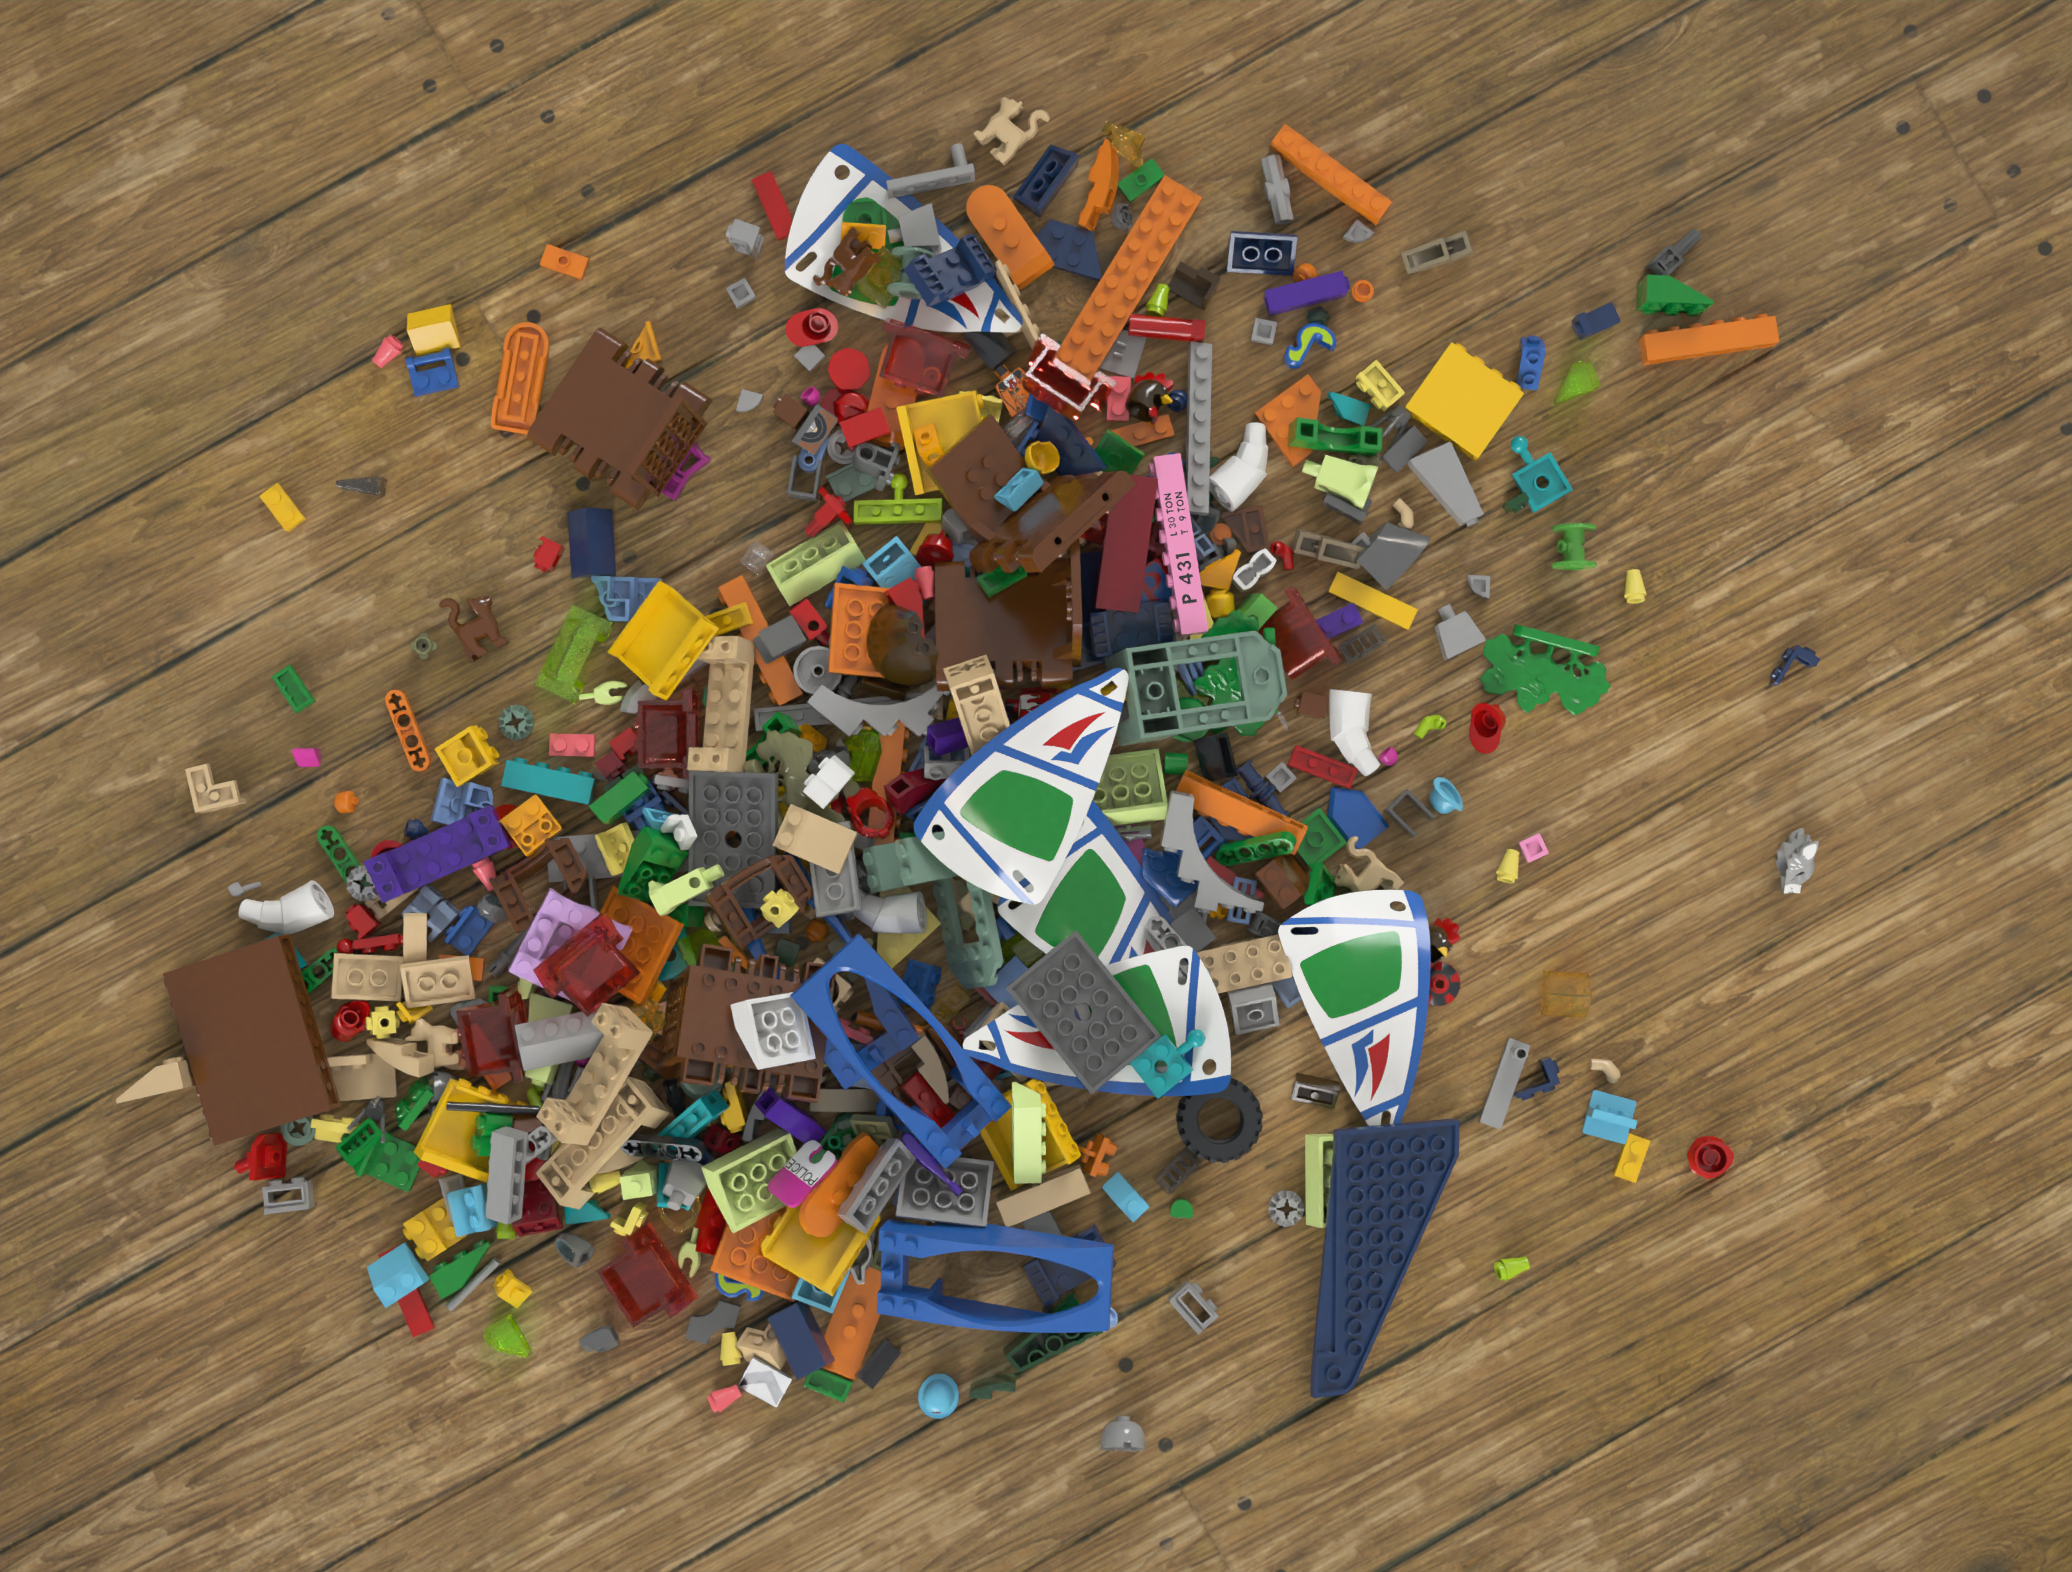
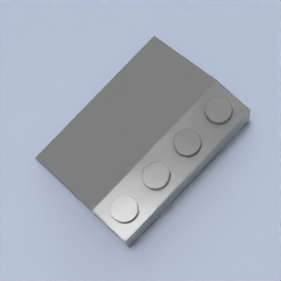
[896,1157,994,1228]

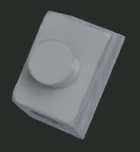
[888,203,942,251]
[1434,604,1486,661]
[662,1160,707,1210]

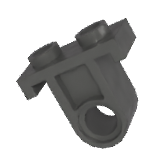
[852,442,901,491]

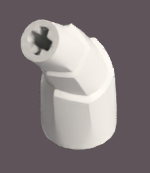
[1209,423,1268,512]
[1329,689,1380,776]
[239,880,334,935]
[855,889,927,934]

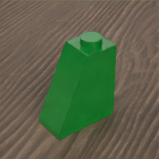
[589,771,651,825]

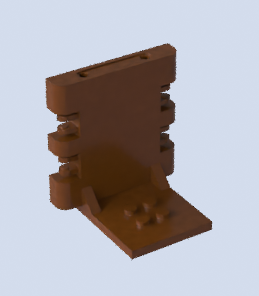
[527,328,712,511]
[925,414,1136,573]
[935,538,1082,692]
[657,944,836,1103]

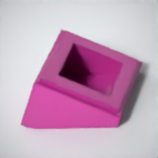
[292,748,321,767]

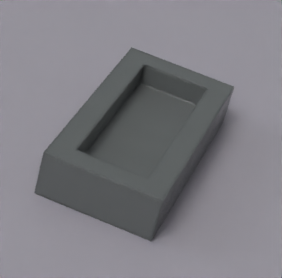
[1381,425,1428,472]

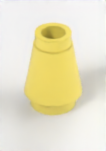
[1624,569,1647,604]
[1496,849,1520,883]
[589,1170,621,1194]
[720,1332,742,1366]

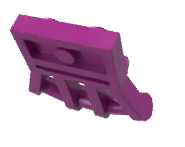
[662,442,712,501]

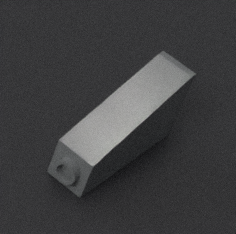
[1407,441,1484,527]

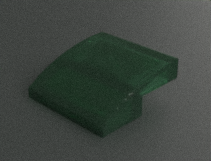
[969,1374,1016,1399]

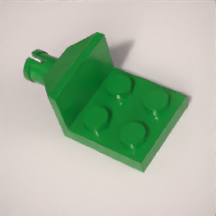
[338,1131,421,1192]

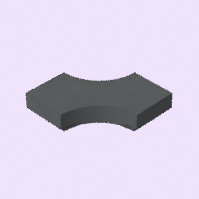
[685,1300,741,1344]

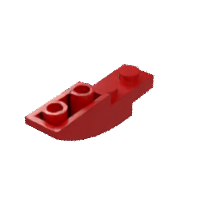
[695,1188,726,1255]

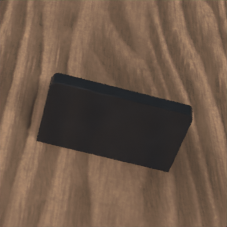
[855,1338,901,1389]

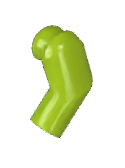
[1413,715,1446,739]
[527,1083,546,1111]

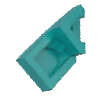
[1327,392,1371,426]
[564,1199,611,1225]

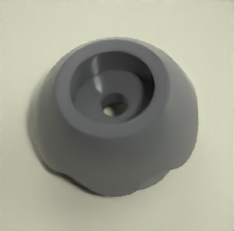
[1111,202,1133,231]

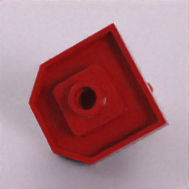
[804,486,854,538]
[234,1132,287,1181]

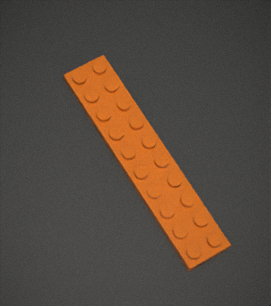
[1051,175,1203,385]

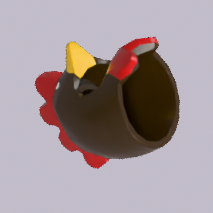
[1125,372,1174,425]
[1429,918,1460,970]

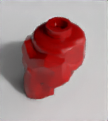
[330,1000,370,1042]

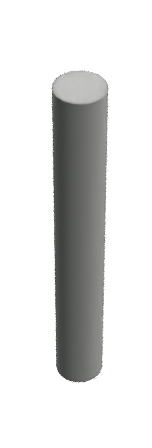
[446,1257,500,1311]

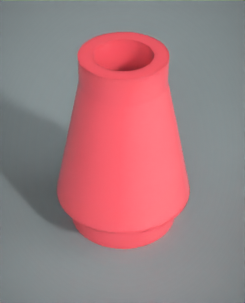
[372,334,404,368]
[914,566,935,601]
[472,857,497,891]
[707,1384,742,1413]

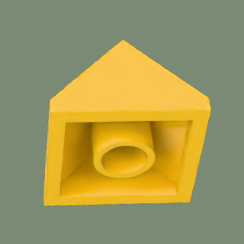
[407,304,461,357]

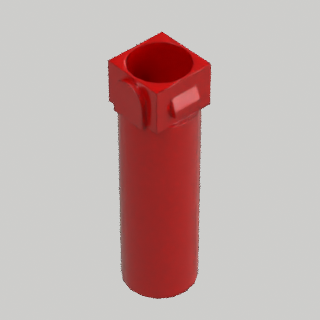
[1128,313,1206,343]

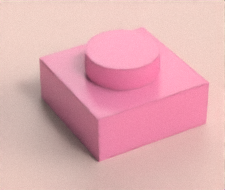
[1518,833,1549,863]

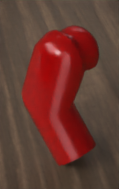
[1270,541,1294,571]

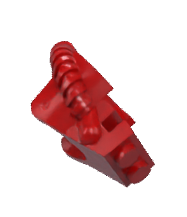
[845,787,894,839]

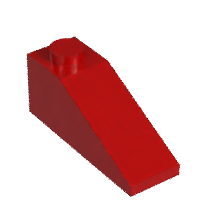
[884,577,925,638]

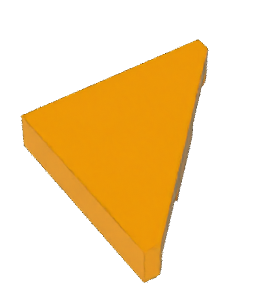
[625,321,662,370]
[1199,549,1241,590]

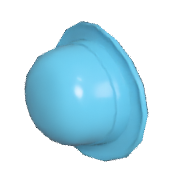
[1429,777,1463,814]
[918,1373,959,1419]

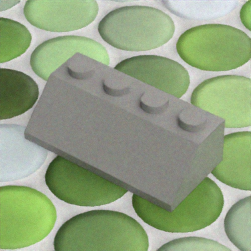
[515,1008,604,1071]
[837,1138,916,1234]

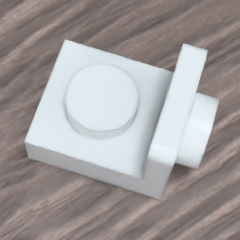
[660,814,697,850]

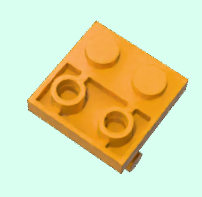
[500,794,563,857]

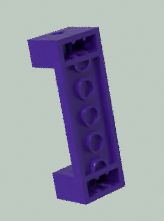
[364,805,512,903]

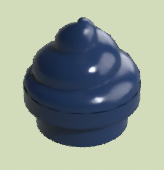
[1167,390,1188,412]
[404,818,429,841]

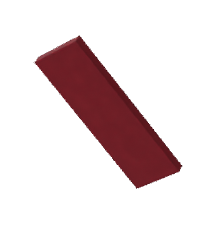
[1094,474,1158,613]

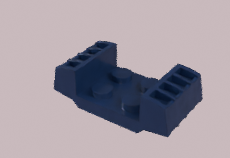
[904,234,997,307]
[1087,599,1177,657]
[1021,1224,1117,1307]

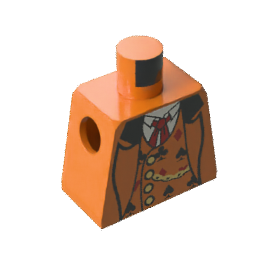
[994,364,1046,421]

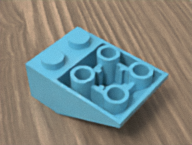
[862,536,928,604]

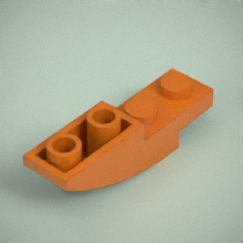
[1078,139,1119,232]

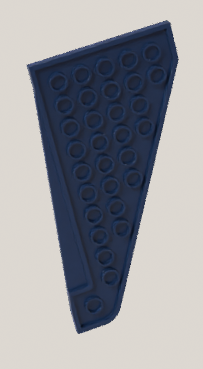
[1310,1118,1460,1398]

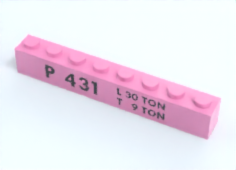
[1148,453,1208,637]

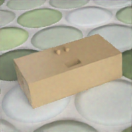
[996,1164,1090,1227]

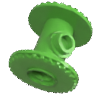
[1552,523,1597,570]

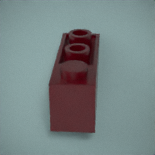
[884,768,947,815]

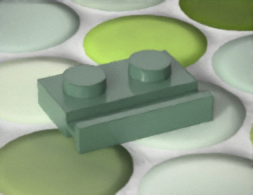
[826,456,878,503]

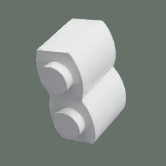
[1231,549,1276,593]
[803,755,855,809]

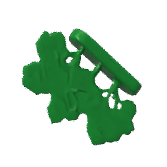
[1192,610,1278,736]
[1480,624,1611,716]

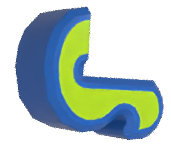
[1283,323,1337,369]
[714,1273,765,1301]

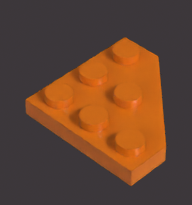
[1254,374,1321,467]

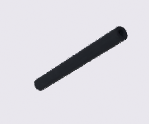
[446,1101,539,1115]

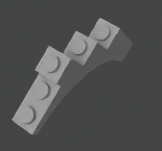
[807,685,951,737]
[1160,790,1264,913]

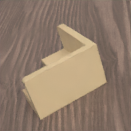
[185,764,246,813]
[736,1323,787,1370]

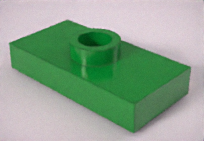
[1117,158,1165,203]
[977,565,1027,598]
[271,664,316,714]
[803,1368,853,1403]

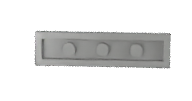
[886,144,975,199]
[1478,1037,1531,1130]

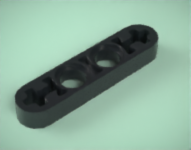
[621,1133,706,1162]

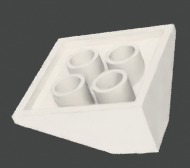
[731,992,816,1070]

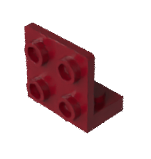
[512,1180,563,1237]

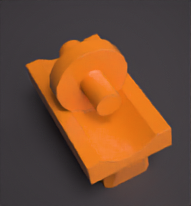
[1079,1133,1118,1177]

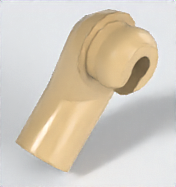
[1392,498,1414,529]
[1589,1058,1620,1084]

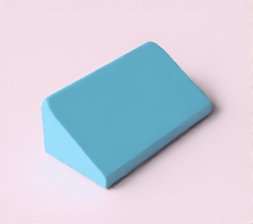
[994,467,1043,512]

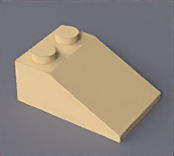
[772,804,858,874]
[116,1056,196,1104]

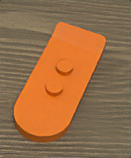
[966,185,1054,289]
[491,322,550,434]
[866,338,925,450]
[799,1132,880,1237]
[822,1266,881,1380]

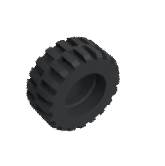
[1176,1077,1263,1163]

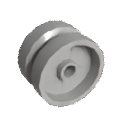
[793,646,845,696]

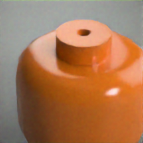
[1293,263,1317,283]
[334,791,359,814]
[805,919,829,943]

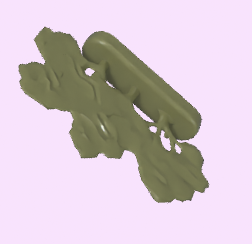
[744,730,845,832]

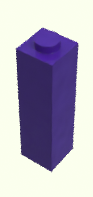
[1263,271,1350,316]
[927,713,1011,756]
[754,1087,827,1143]

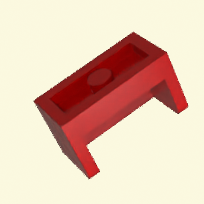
[839,407,891,451]

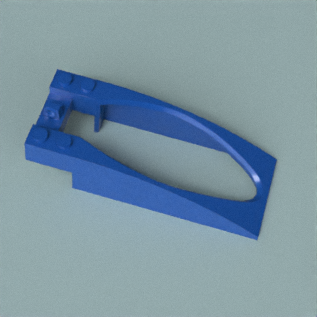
[741,852,920,1090]
[790,934,1012,1169]
[877,1219,1114,1333]

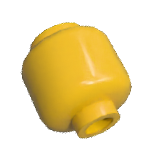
[1205,588,1235,621]

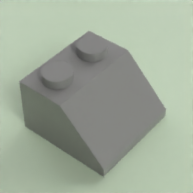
[1227,982,1280,1035]

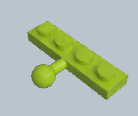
[854,473,943,525]

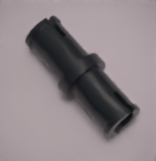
[662,1078,686,1119]

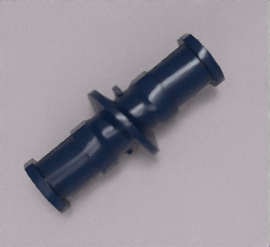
[1234,759,1289,816]

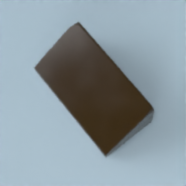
[1291,1073,1340,1109]

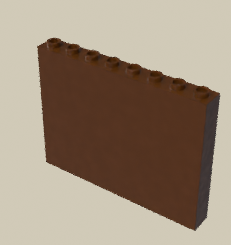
[163,934,341,1146]

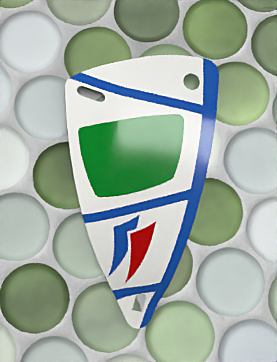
[785,144,1023,332]
[914,668,1129,904]
[998,800,1189,985]
[1278,890,1431,1126]
[963,946,1231,1096]

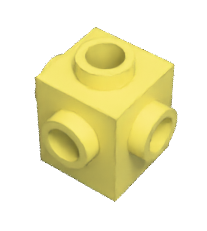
[760,888,799,928]
[366,1006,400,1039]

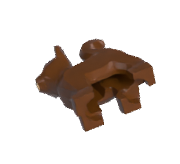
[813,227,882,296]
[439,596,510,663]

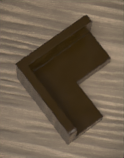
[1168,261,1220,311]

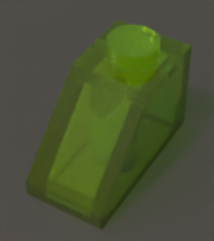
[1554,360,1601,405]
[845,729,882,783]
[483,1313,533,1358]

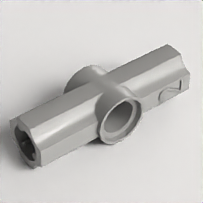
[1261,155,1293,225]

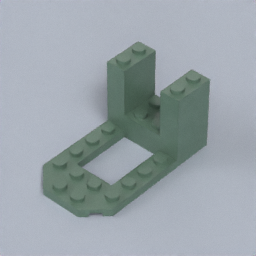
[1105,631,1287,746]
[862,831,1003,989]

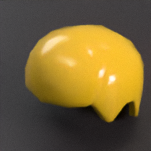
[1024,441,1060,475]

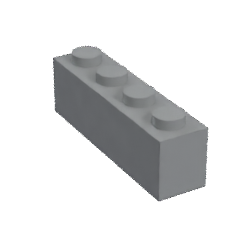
[486,1126,528,1225]

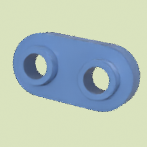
[798,436,829,473]

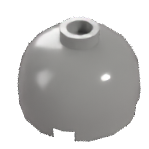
[1101,1416,1145,1451]

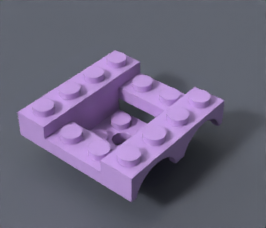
[508,888,632,1010]

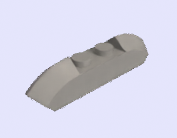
[620,659,709,715]

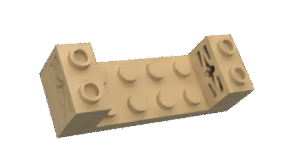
[687,636,755,772]
[943,655,1010,755]
[536,1003,653,1145]
[536,1076,670,1209]

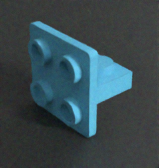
[1582,1090,1637,1144]
[447,1182,498,1237]

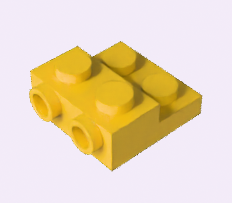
[435,725,499,787]
[720,1079,749,1133]
[403,1198,469,1261]

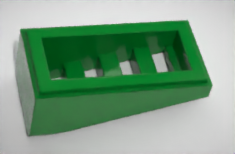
[335,1117,384,1167]

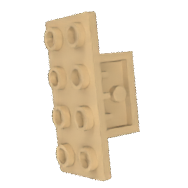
[995,260,1041,351]
[1197,934,1292,994]
[327,1053,397,1101]

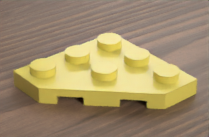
[877,886,941,968]

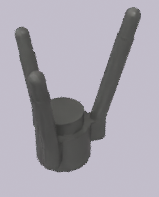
[1369,405,1412,462]
[347,1096,386,1143]

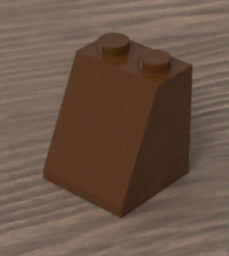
[1252,854,1310,909]

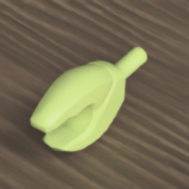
[579,681,628,705]
[678,1227,701,1278]

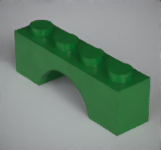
[1288,417,1383,457]
[746,711,802,769]

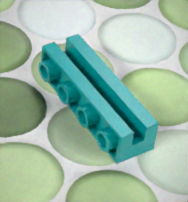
[501,757,598,805]
[650,1089,729,1160]

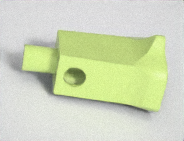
[1302,455,1378,511]
[648,864,724,916]
[620,1159,658,1200]

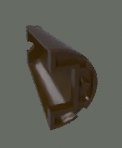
[866,602,939,686]

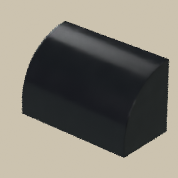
[963,332,1017,370]
[1194,732,1238,782]

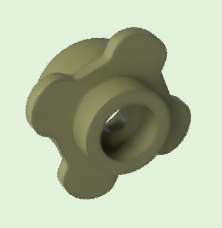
[411,633,438,659]

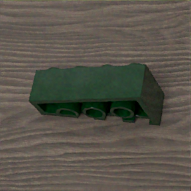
[1003,1292,1103,1373]

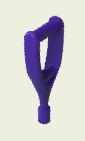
[901,1133,963,1196]

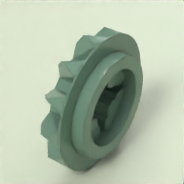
[498,705,534,740]
[281,1116,316,1146]

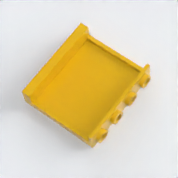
[1405,342,1524,462]
[897,390,986,495]
[608,580,719,701]
[414,1078,530,1183]
[980,1078,1082,1191]
[761,1183,881,1297]

